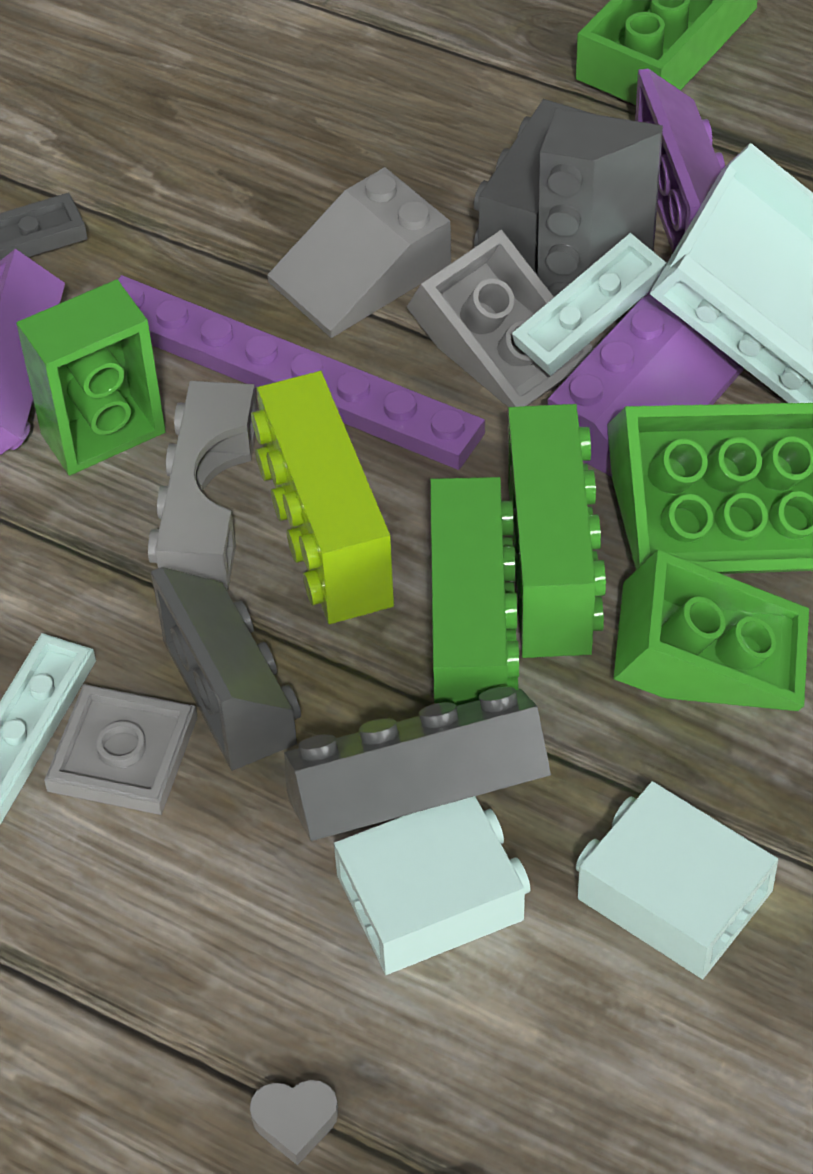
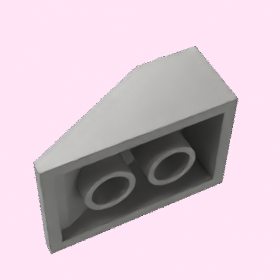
[267,167,451,338]
[407,229,594,407]

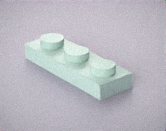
[512,233,667,376]

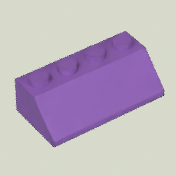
[635,68,725,252]
[0,249,65,455]
[548,291,745,477]

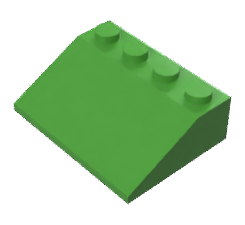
[607,403,813,574]

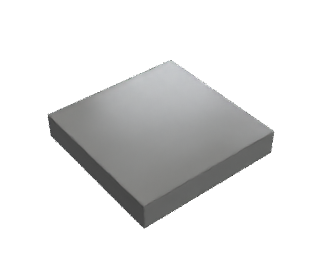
[44,684,197,815]

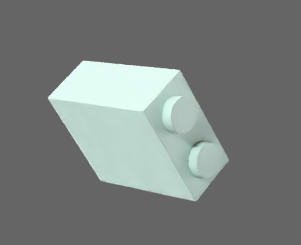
[576,781,778,980]
[334,796,530,975]

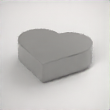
[250,1080,338,1165]

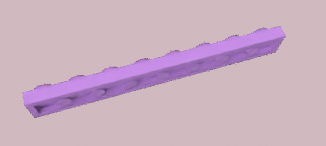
[118,275,485,470]

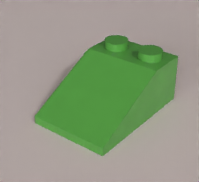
[614,549,809,711]

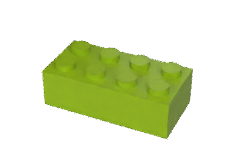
[251,371,394,625]

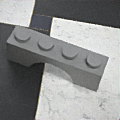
[148,381,257,590]

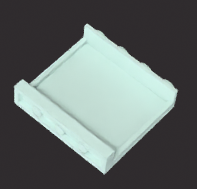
[650,143,813,403]

